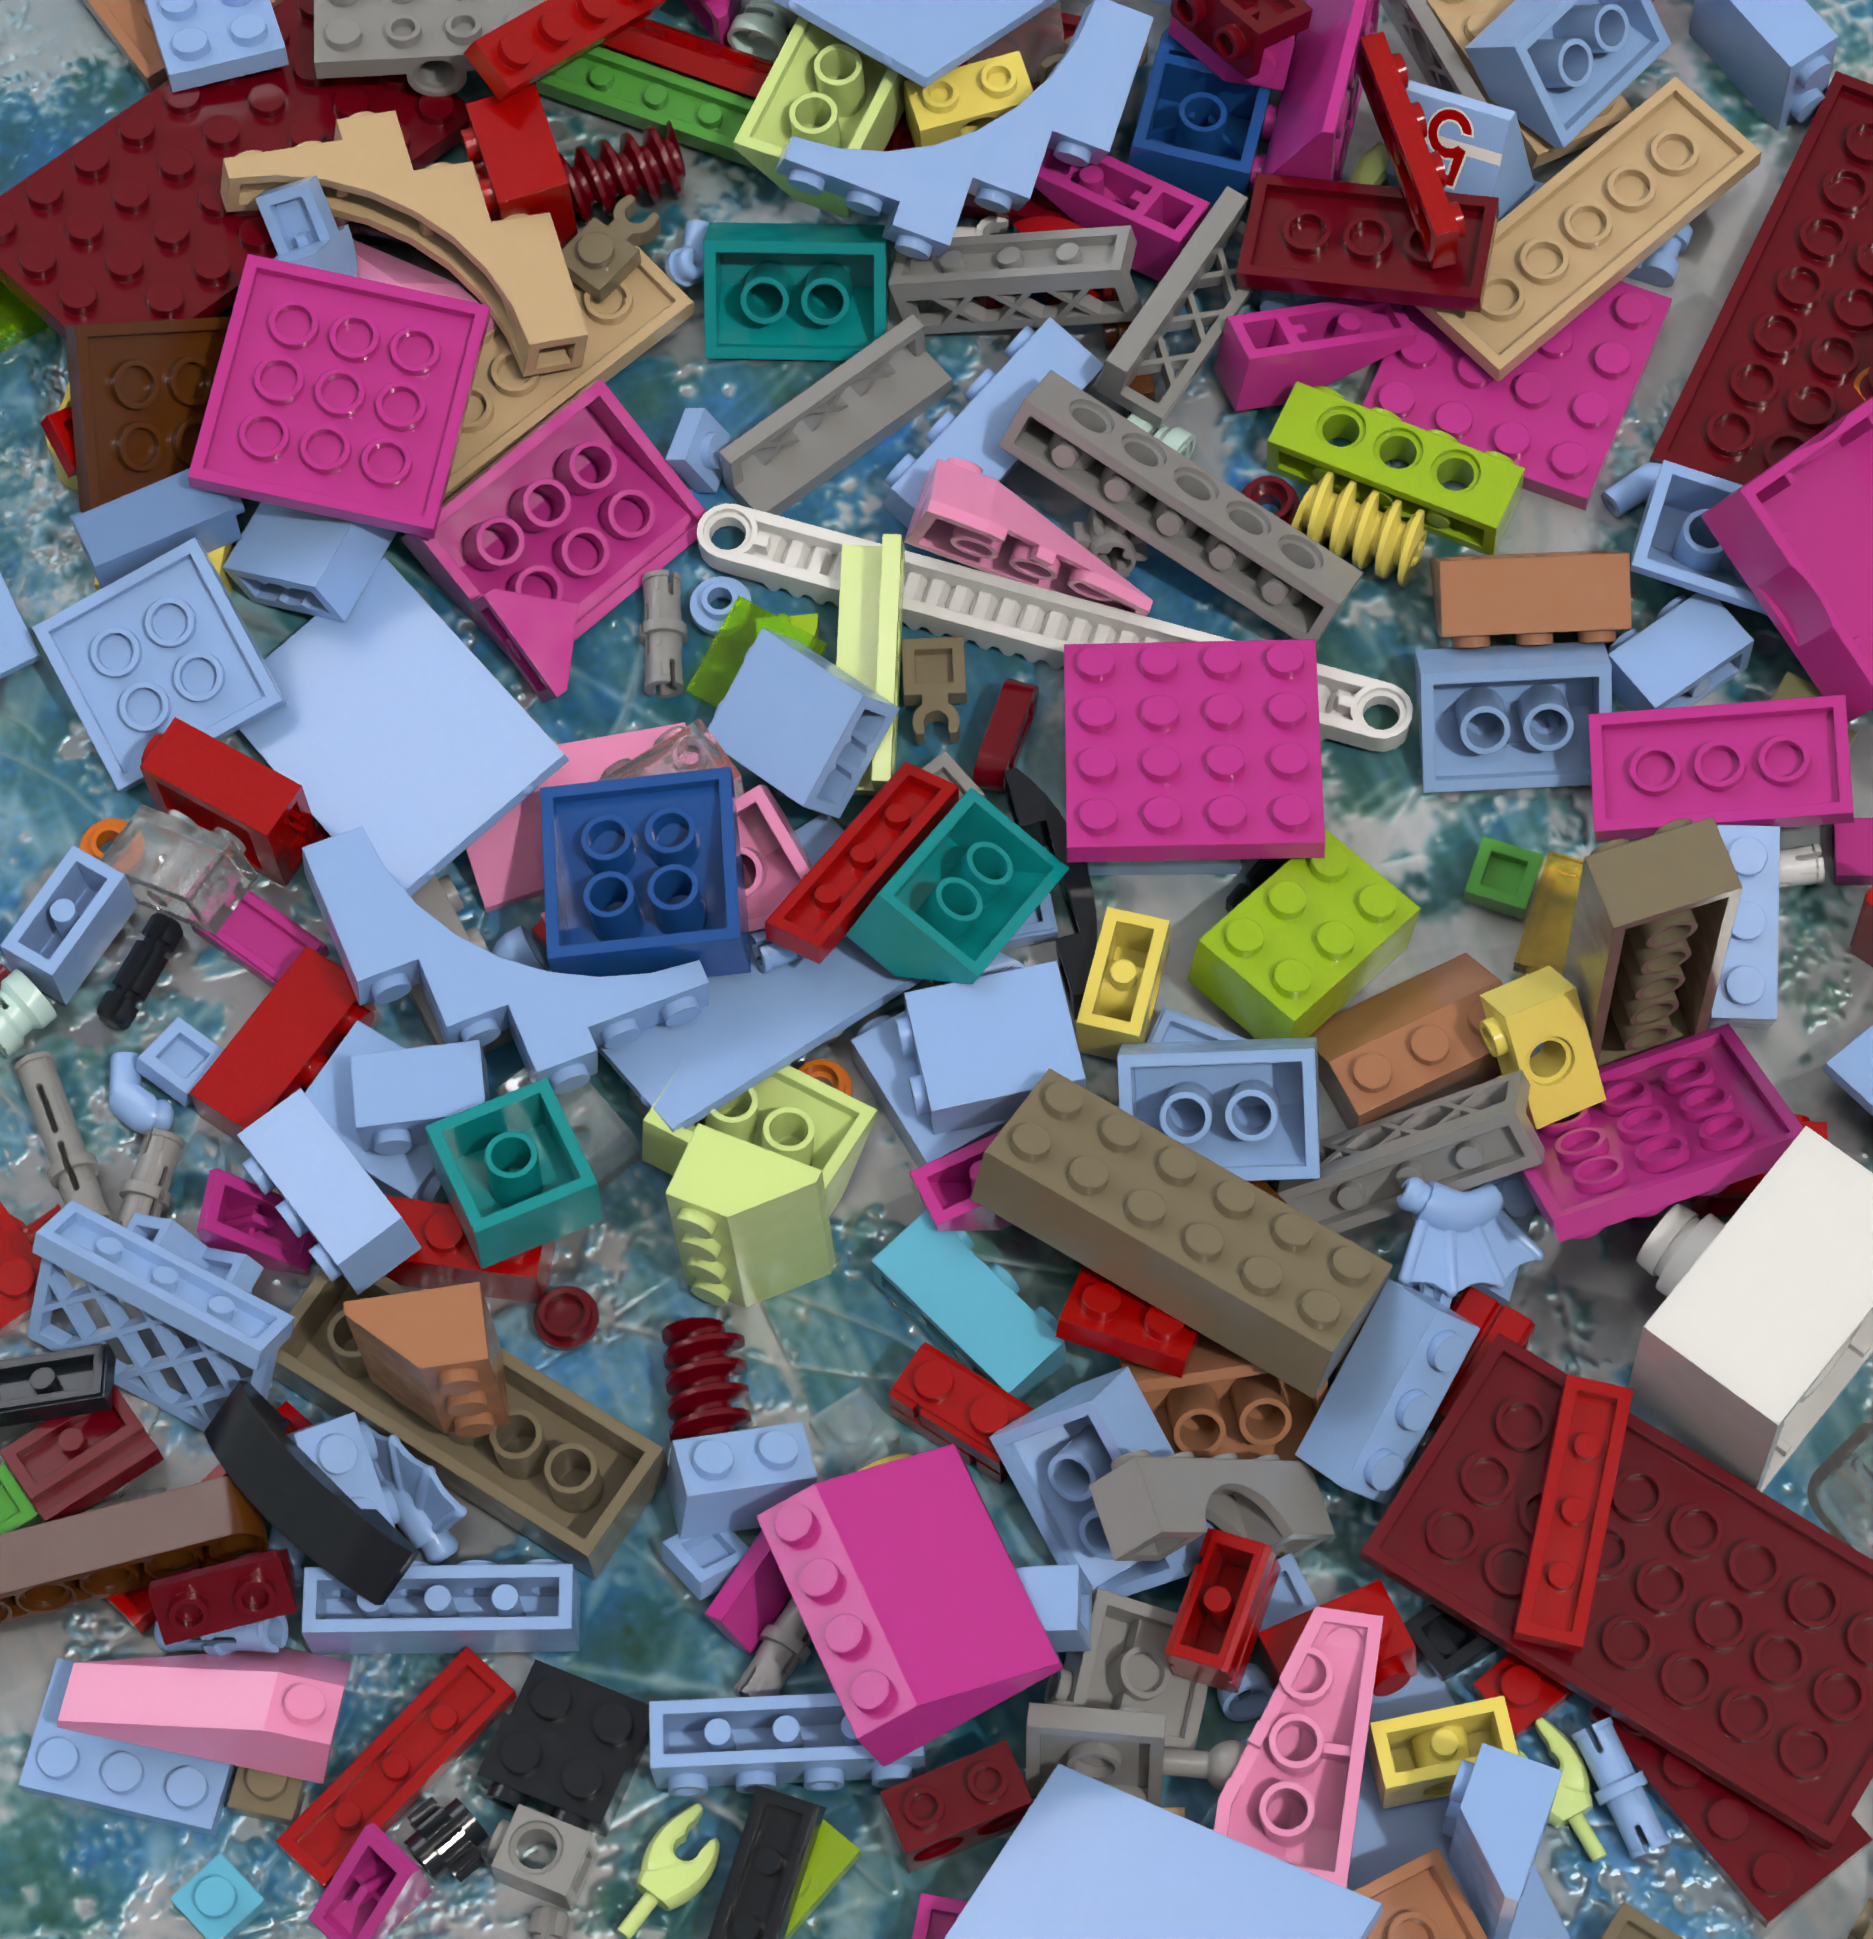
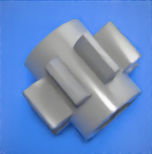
[1072,507,1148,578]

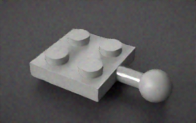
[1026,1700,1247,1807]

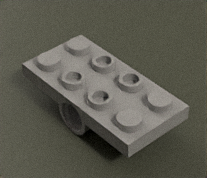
[314,0,546,96]

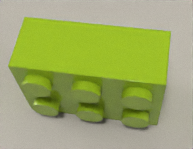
[1187,828,1421,1039]

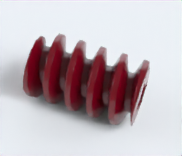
[558,120,686,224]
[661,1317,752,1443]

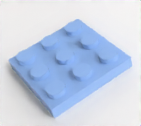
[32,537,286,793]

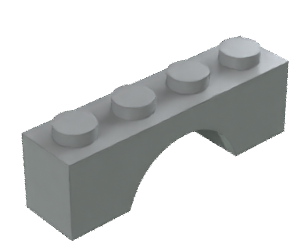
[1088,1450,1335,1561]

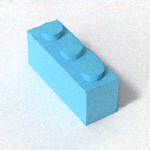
[871,1210,1066,1402]

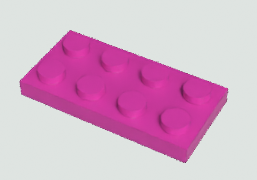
[1588,695,1854,841]

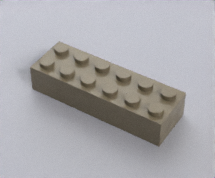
[1563,816,1743,1068]
[970,1068,1393,1399]
[273,1269,668,1580]

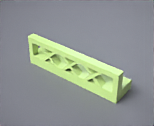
[836,534,905,796]

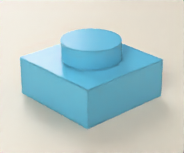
[169,1852,268,1939]

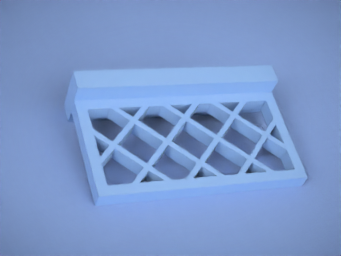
[27,1200,295,1432]

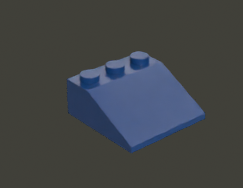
[540,767,751,977]

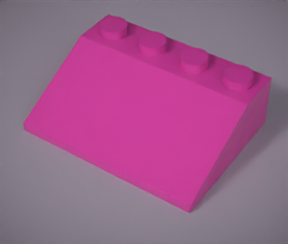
[1249,0,1380,191]
[400,379,706,658]
[756,1444,1064,1767]

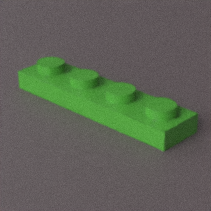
[536,46,755,168]

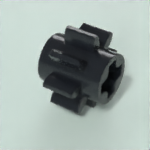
[403,1796,489,1883]

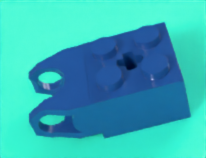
[1128,27,1272,208]

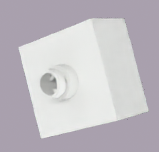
[1628,1126,1873,1493]

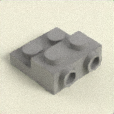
[1044,1588,1208,1750]

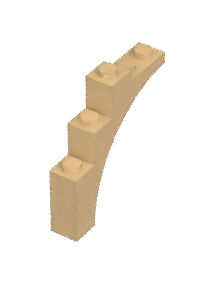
[220,110,588,377]

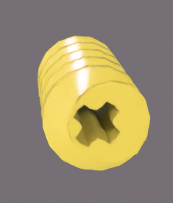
[1291,471,1427,587]

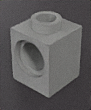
[487,1804,600,1912]

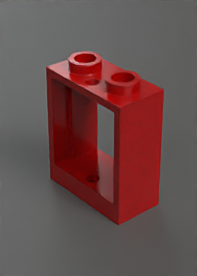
[140,717,316,888]

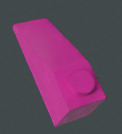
[1034,147,1211,282]
[1213,299,1417,412]

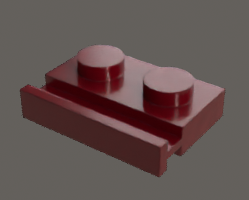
[0,1384,164,1522]

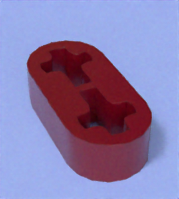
[972,678,1039,795]

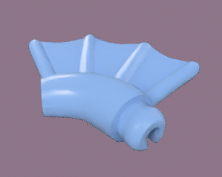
[1397,1177,1544,1298]
[359,1421,467,1564]

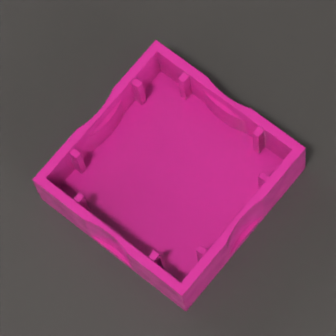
[1700,396,1873,723]

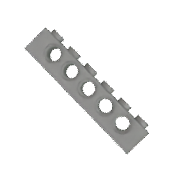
[998,370,1364,644]

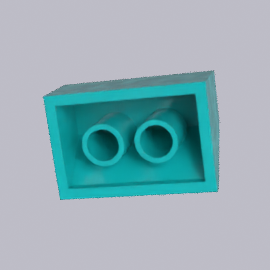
[703,222,890,361]
[846,787,1070,984]

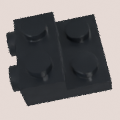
[477,1659,650,1837]

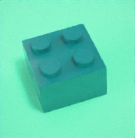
[425,1078,603,1269]

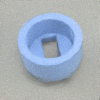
[492,925,546,970]
[1217,1662,1273,1721]

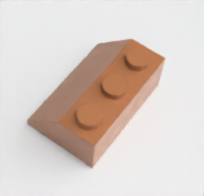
[1430,549,1632,648]
[1309,953,1503,1130]
[343,1282,511,1438]
[1118,1335,1329,1474]

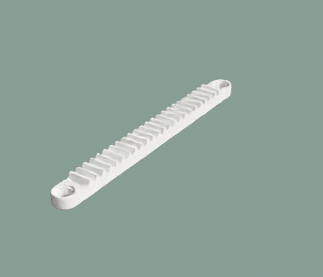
[697,503,1413,752]

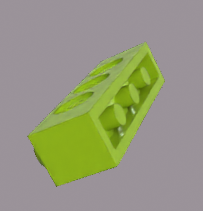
[1266,381,1525,555]

